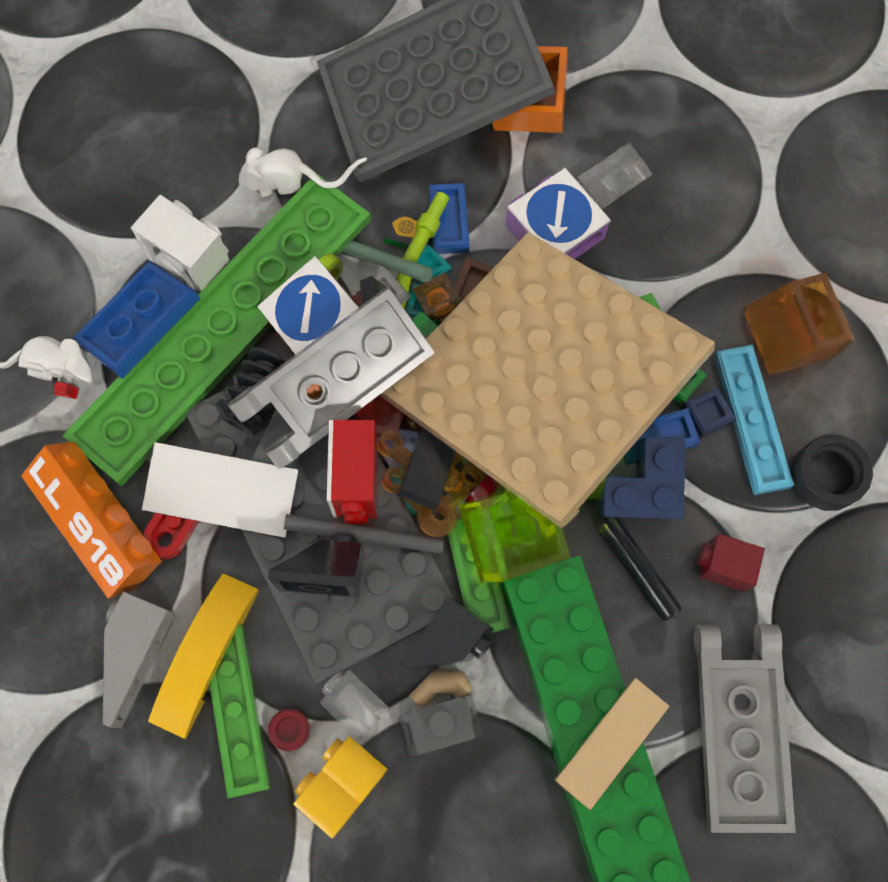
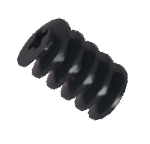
[215,347,286,436]

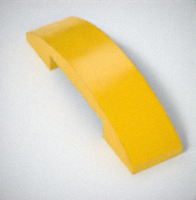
[148,573,259,739]

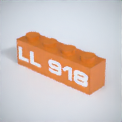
[21,441,162,599]

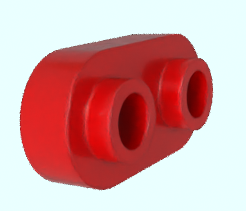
[143,513,200,560]

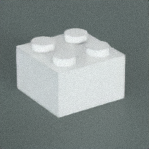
[131,195,230,294]

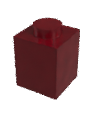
[697,534,765,592]

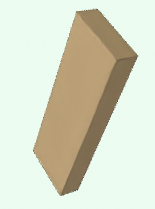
[554,678,670,810]

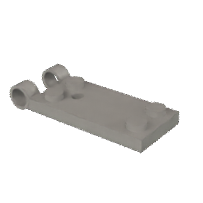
[228,287,435,469]
[693,624,796,833]

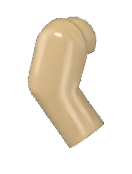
[409,670,471,708]

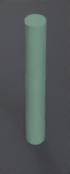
[343,240,432,283]

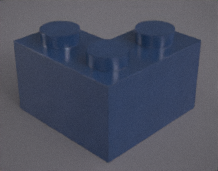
[597,438,685,519]

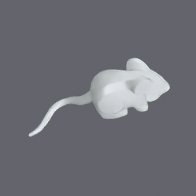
[238,147,367,197]
[0,336,92,384]

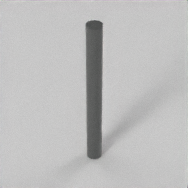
[284,514,444,554]

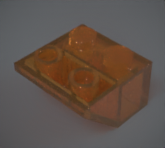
[743,272,854,375]

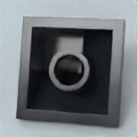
[268,535,364,598]

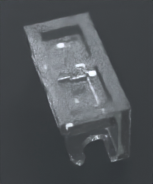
[575,142,652,210]

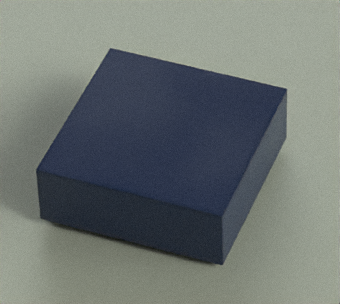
[682,387,736,438]

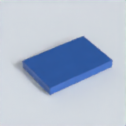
[72,261,200,379]

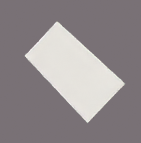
[142,442,298,538]

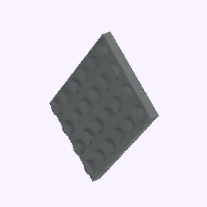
[317,0,556,183]

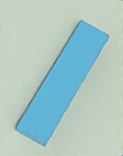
[714,345,794,495]

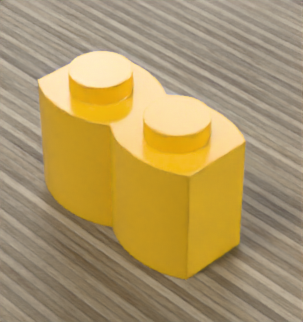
[293,736,388,838]

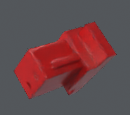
[54,382,79,399]

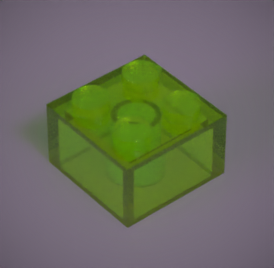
[459,489,570,582]

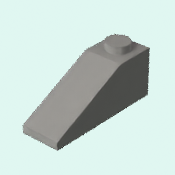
[103,592,176,729]

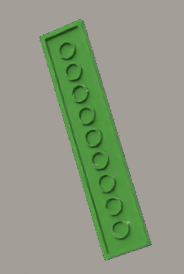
[62,173,371,487]

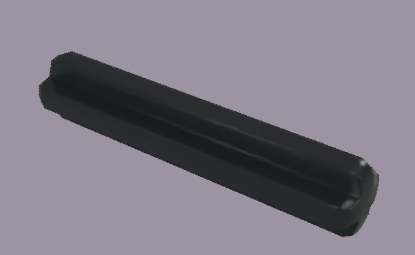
[599,517,682,621]

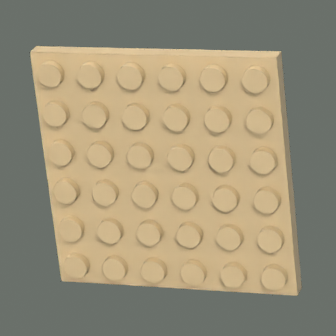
[381,232,715,528]

